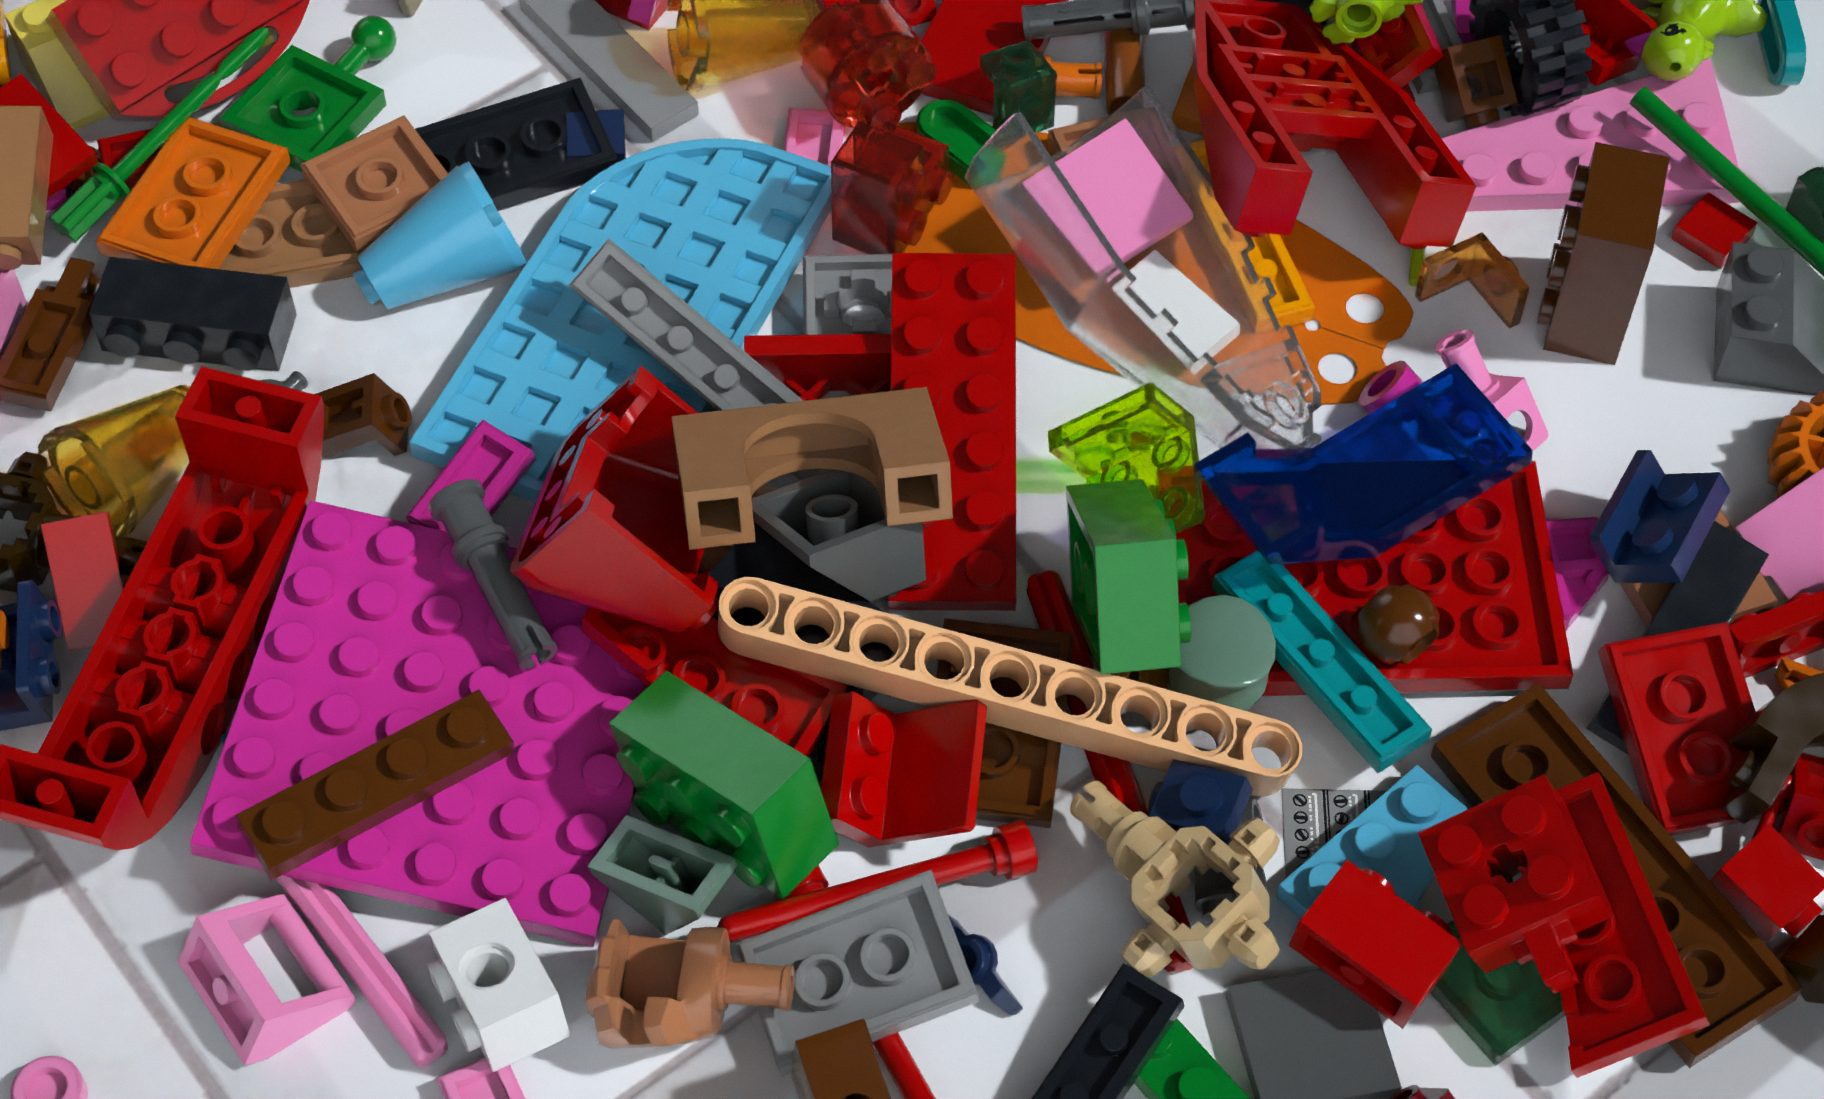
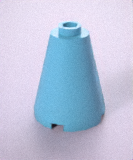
[353,161,527,310]

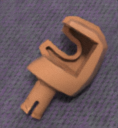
[586,919,795,1048]

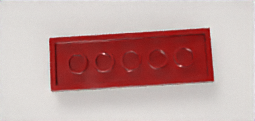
[888,253,1017,611]

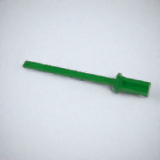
[49,27,269,243]

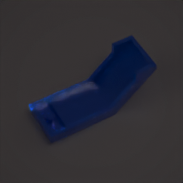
[1194,363,1533,565]

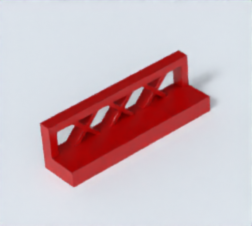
[744,334,891,401]

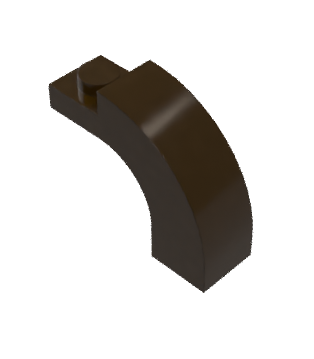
[1721,673,1824,824]

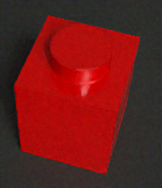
[1710,824,1824,944]

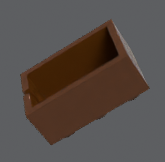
[1537,142,1670,365]

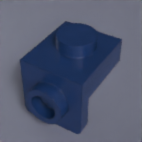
[1148,759,1253,845]

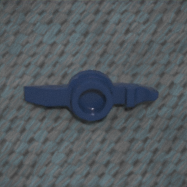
[948,914,1024,1015]

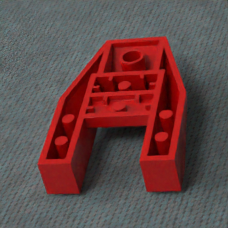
[1192,0,1476,249]

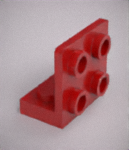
[821,692,987,848]

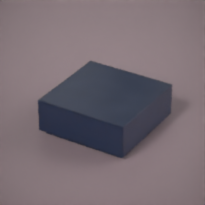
[566,109,626,162]

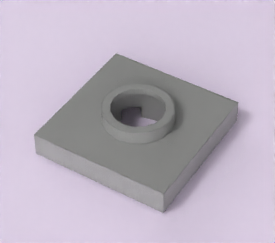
[802,254,892,335]

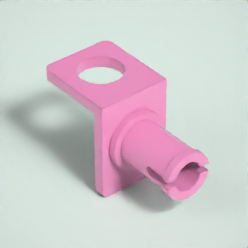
[1430,329,1548,462]

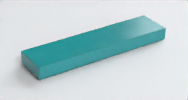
[1212,546,1432,774]

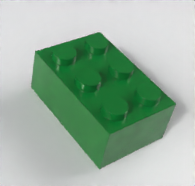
[1066,479,1191,674]
[609,671,839,899]

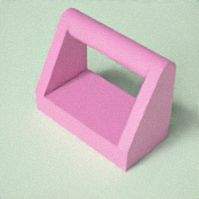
[177,894,356,1066]

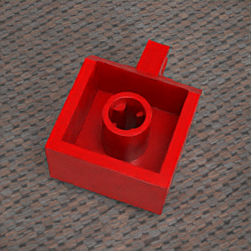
[1418,774,1614,994]

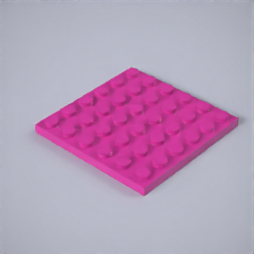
[190,500,648,947]

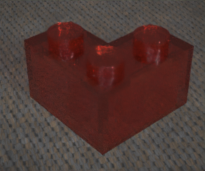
[831,121,954,254]

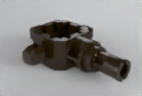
[0,452,148,593]

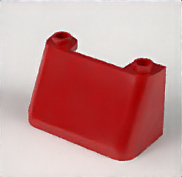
[510,365,719,633]

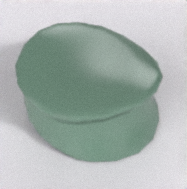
[1168,595,1276,711]

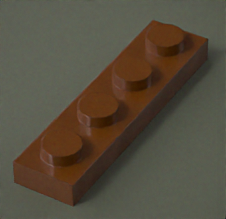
[236,690,514,881]

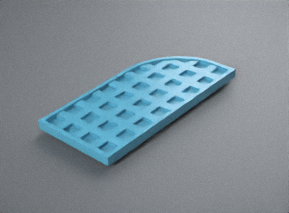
[409,138,845,503]

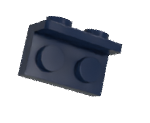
[1590,450,1730,583]

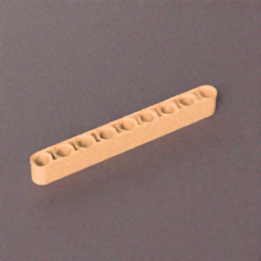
[718,577,1302,797]

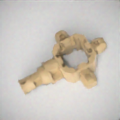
[1070,781,1280,978]

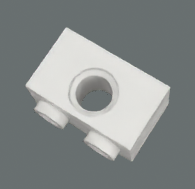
[426,897,571,1072]

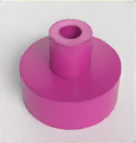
[1358,360,1424,425]

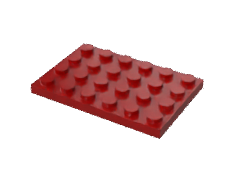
[1159,461,1573,696]

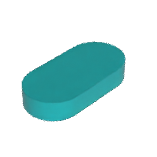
[1757,0,1806,86]

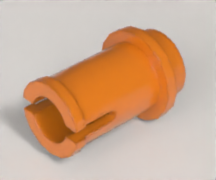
[1030,56,1102,101]

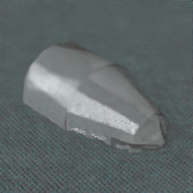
[965,86,1322,461]

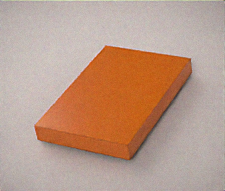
[95,117,291,269]

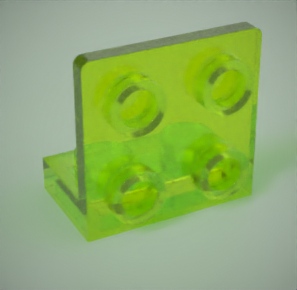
[1048,382,1205,533]

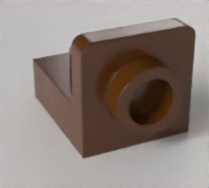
[316,373,412,458]

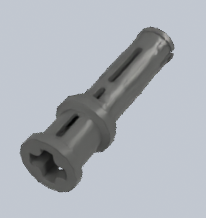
[1022,0,1195,42]
[428,479,558,670]

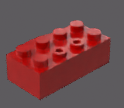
[45,0,310,121]

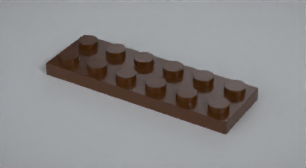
[1430,683,1803,1068]

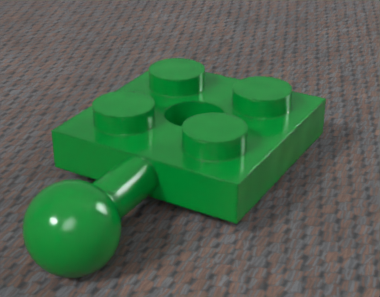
[220,16,396,172]

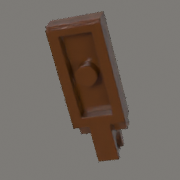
[0,257,101,412]

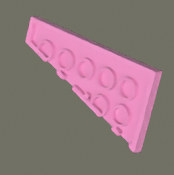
[1441,58,1739,212]

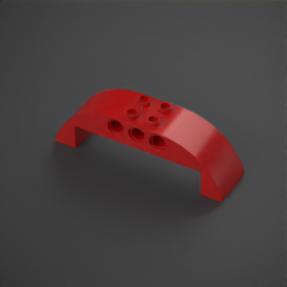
[0,366,324,851]

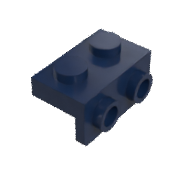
[0,579,62,731]

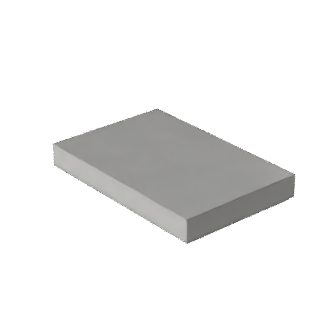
[736,870,980,1076]

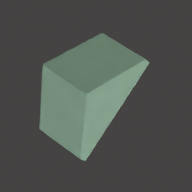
[587,815,738,935]

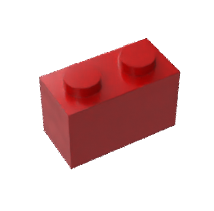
[1288,860,1463,1029]

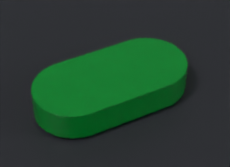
[916,100,1015,189]

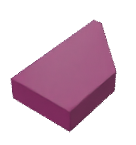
[1546,517,1610,631]

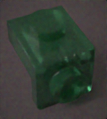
[980,41,1057,141]

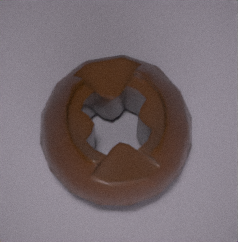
[1357,584,1440,664]

